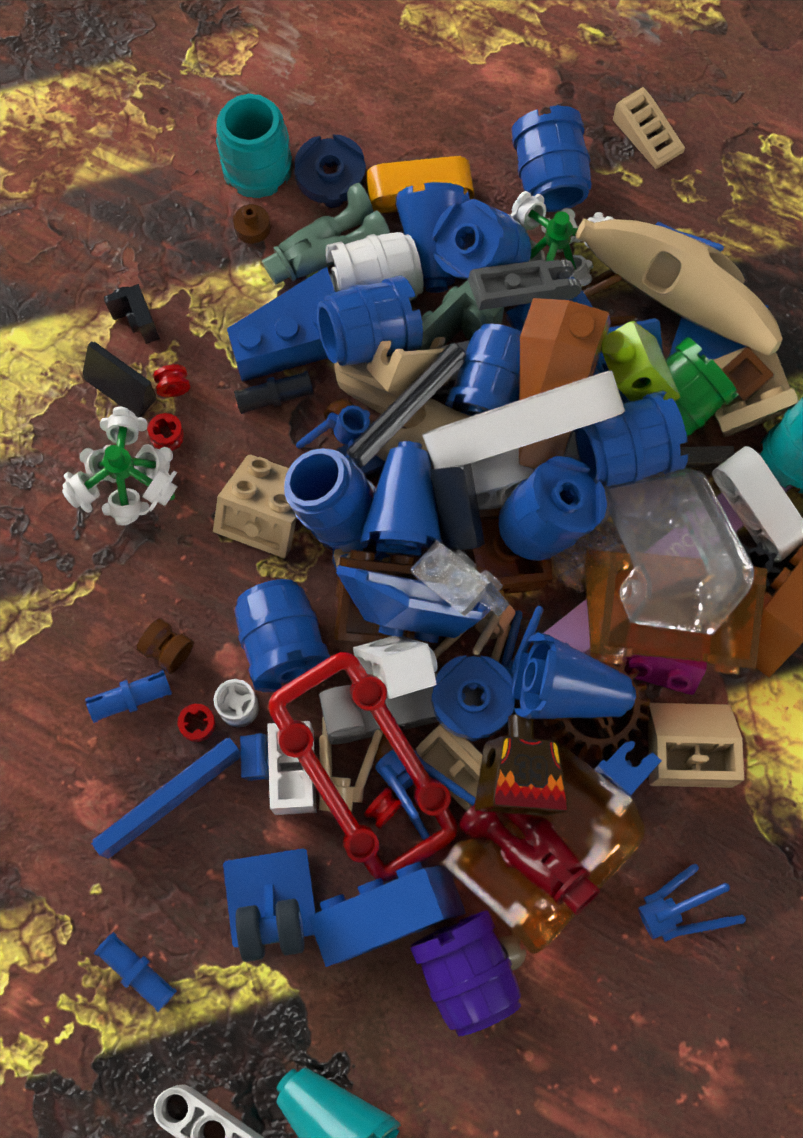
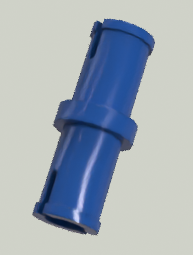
[85,670,172,723]
[94,932,177,1012]

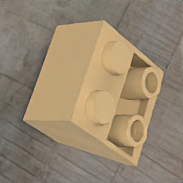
[647,703,744,788]

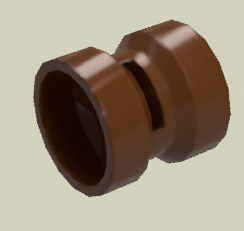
[136,618,194,674]

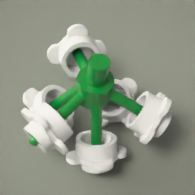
[511,191,613,286]
[62,407,178,525]

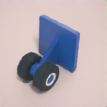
[223,848,316,962]

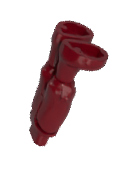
[459,804,601,915]

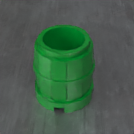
[641,337,739,437]

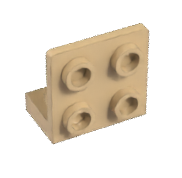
[714,347,799,438]
[213,455,297,558]

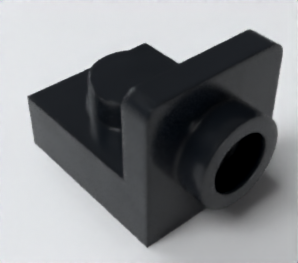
[104,284,160,344]

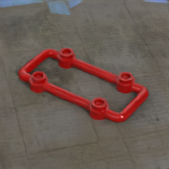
[268,652,457,882]

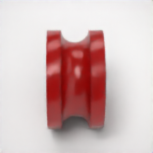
[153,364,190,398]
[147,413,184,451]
[177,704,215,742]
[364,787,402,829]

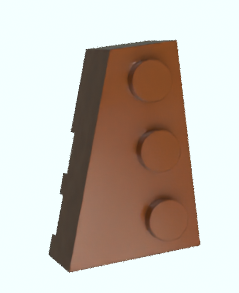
[730,545,803,678]

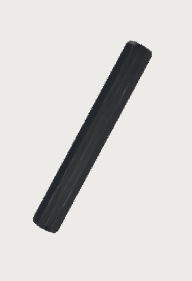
[347,342,466,467]

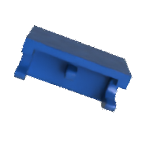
[586,741,662,807]

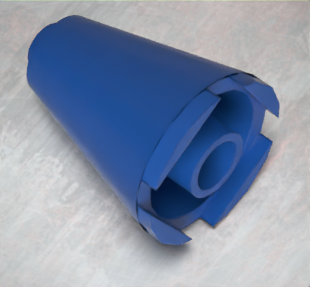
[396,182,470,293]
[360,441,442,555]
[512,633,636,719]

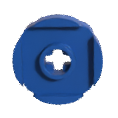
[431,655,515,741]

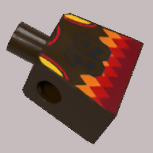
[475,714,568,817]

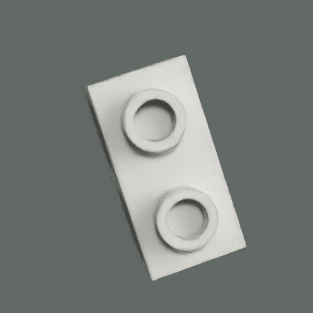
[353,636,438,699]
[268,721,317,815]

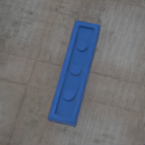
[91,737,241,859]

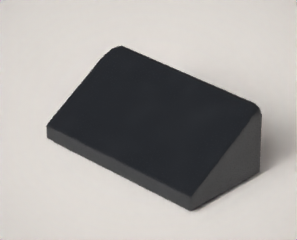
[83,341,157,417]
[430,463,485,551]

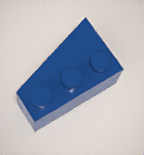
[227,266,335,382]
[308,862,466,967]

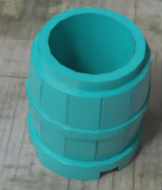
[216,94,293,198]
[760,397,803,494]

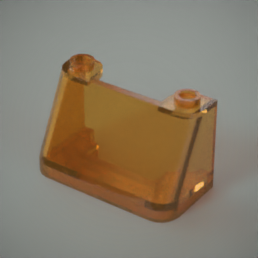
[584,549,768,674]
[442,742,645,954]

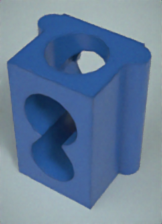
[240,733,269,781]

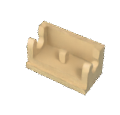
[366,337,451,392]
[416,724,483,811]

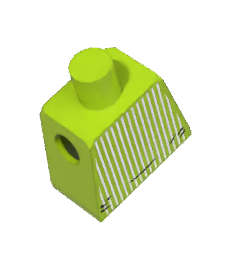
[602,321,680,401]

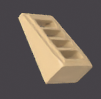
[613,87,685,169]

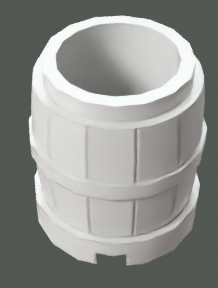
[326,232,424,301]

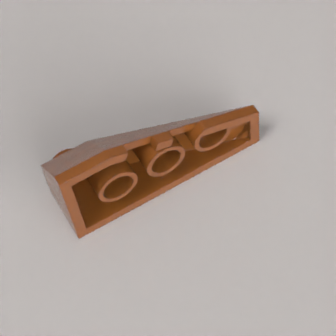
[519,298,611,470]

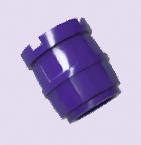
[410,910,521,1036]

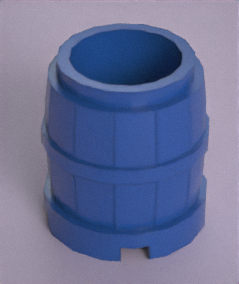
[511,105,592,212]
[432,199,531,280]
[317,275,423,366]
[445,323,522,416]
[575,391,688,487]
[284,448,376,552]
[498,456,607,561]
[234,579,330,692]

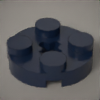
[295,134,366,208]

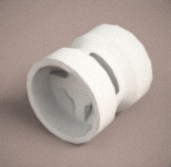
[214,679,259,727]

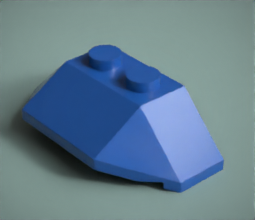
[336,565,499,643]

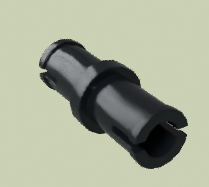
[234,370,314,414]

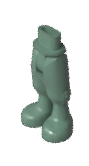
[261,183,390,285]

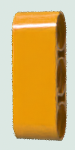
[366,156,474,213]

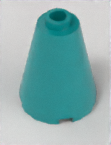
[276,1067,401,1138]

